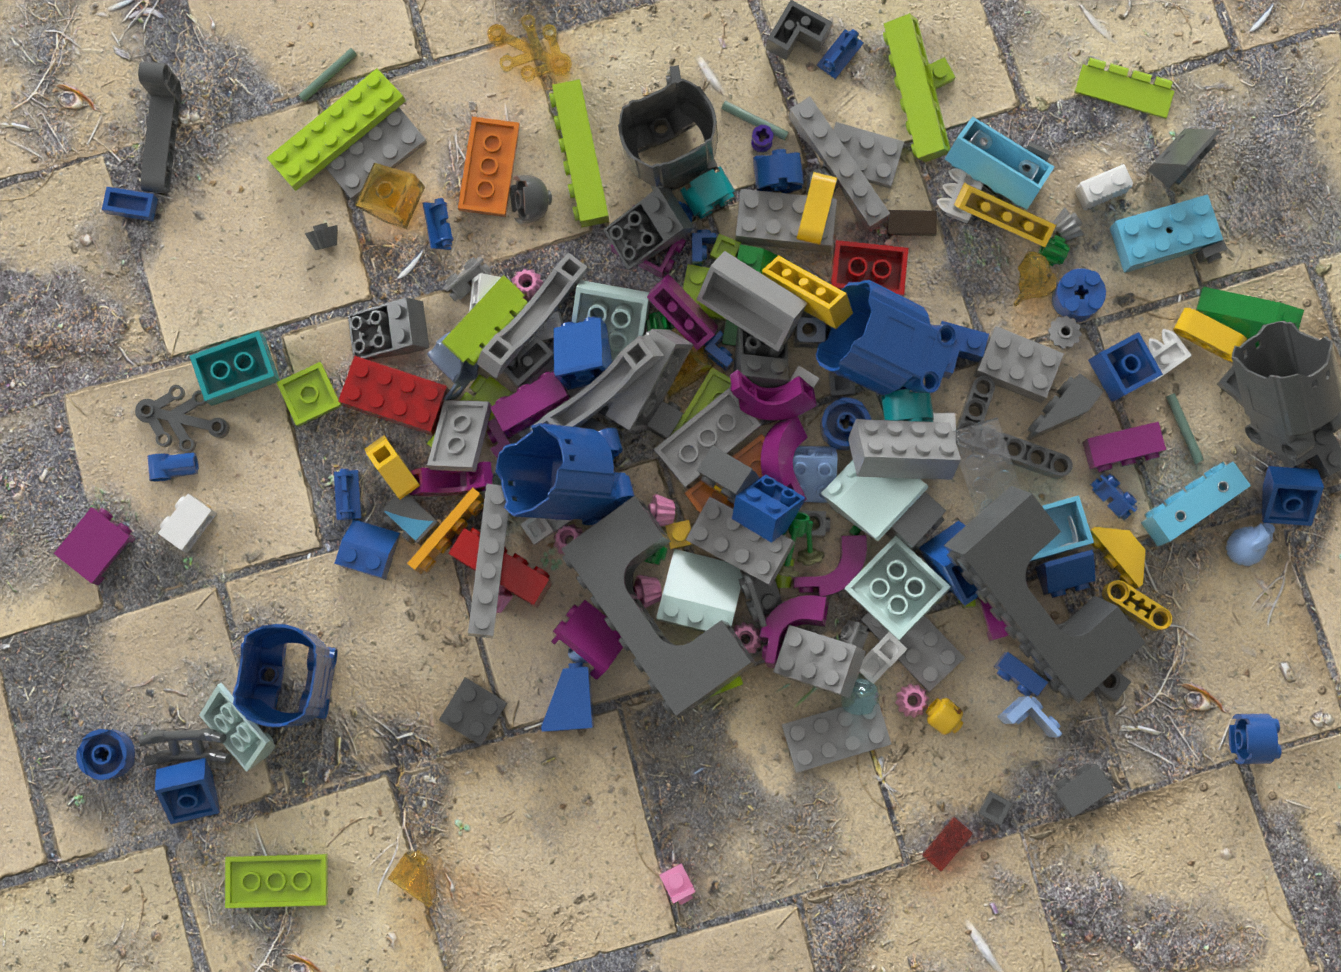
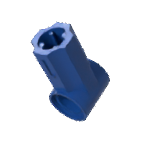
[147,453,199,482]

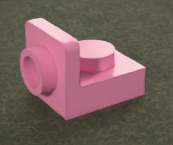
[659,863,695,905]

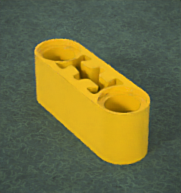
[797,172,837,245]
[1173,308,1247,362]
[1102,580,1172,631]

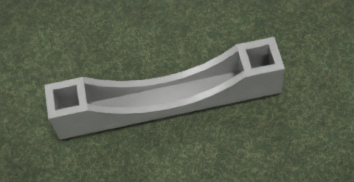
[788,97,890,234]
[477,253,587,379]
[530,336,664,431]
[468,484,509,639]

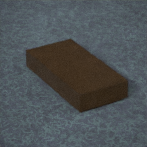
[888,210,937,236]

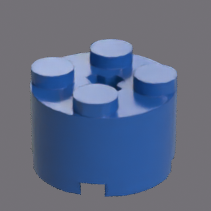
[753,149,804,194]
[1052,268,1106,322]
[820,397,871,451]
[1229,713,1282,765]
[76,729,135,780]

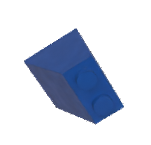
[554,317,612,390]
[919,521,978,605]
[541,663,594,732]

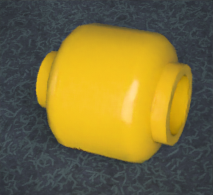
[926,698,964,735]

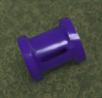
[751,125,773,153]

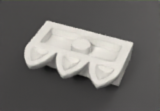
[936,168,984,223]
[1148,329,1192,384]

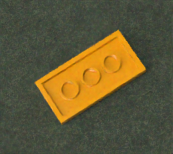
[407,487,485,574]

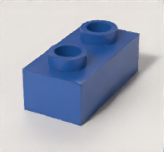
[102,187,158,222]
[993,652,1048,697]

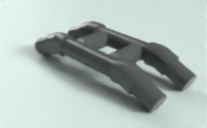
[138,728,232,766]

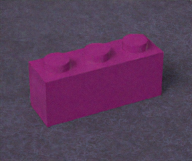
[647,274,718,350]
[490,371,571,438]
[1082,421,1166,472]

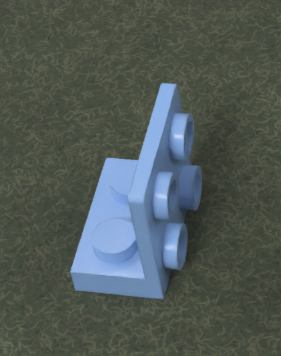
[793,446,838,503]
[997,696,1062,738]

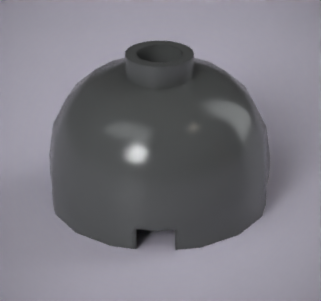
[510,175,552,224]

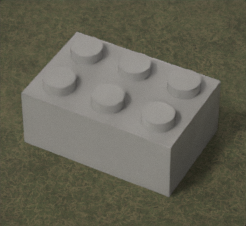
[973,326,1064,403]
[773,625,866,699]

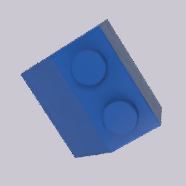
[1088,332,1163,402]
[1262,466,1324,526]
[334,519,401,580]
[1035,550,1096,598]
[155,758,220,824]

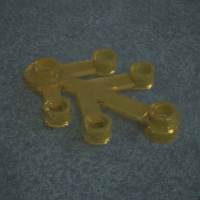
[487,14,572,82]

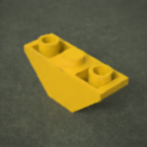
[365,435,420,500]
[1090,527,1146,589]

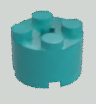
[680,166,736,220]
[881,389,934,422]

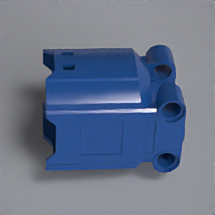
[816,280,957,395]
[495,423,635,525]
[232,624,338,727]

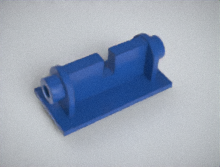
[816,29,864,79]
[422,198,454,250]
[334,469,361,520]
[1090,472,1138,520]

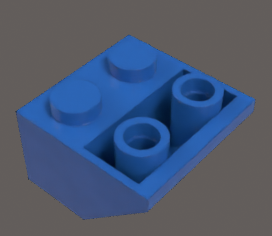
[732,474,805,543]

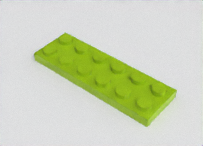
[267,68,406,191]

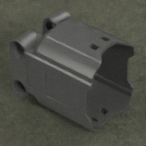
[618,79,718,191]
[1232,321,1341,462]

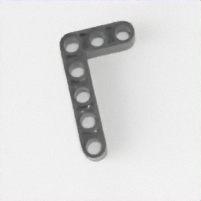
[138,61,181,194]
[956,376,1073,479]

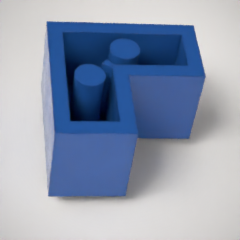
[939,321,989,379]

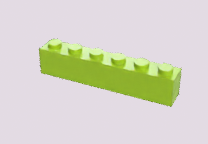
[883,13,951,162]
[549,79,609,228]

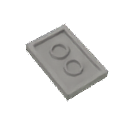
[822,122,904,189]
[427,400,492,472]

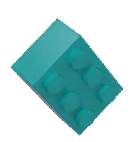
[189,331,280,406]

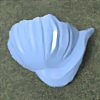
[1226,523,1275,566]

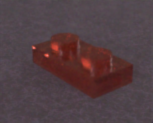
[921,817,973,872]

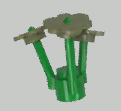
[778,512,825,577]

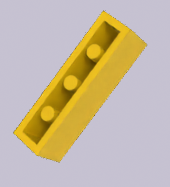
[954,182,1056,247]
[762,255,853,329]

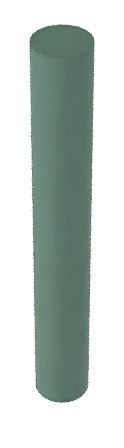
[298,48,357,102]
[721,100,789,141]
[1166,393,1204,464]

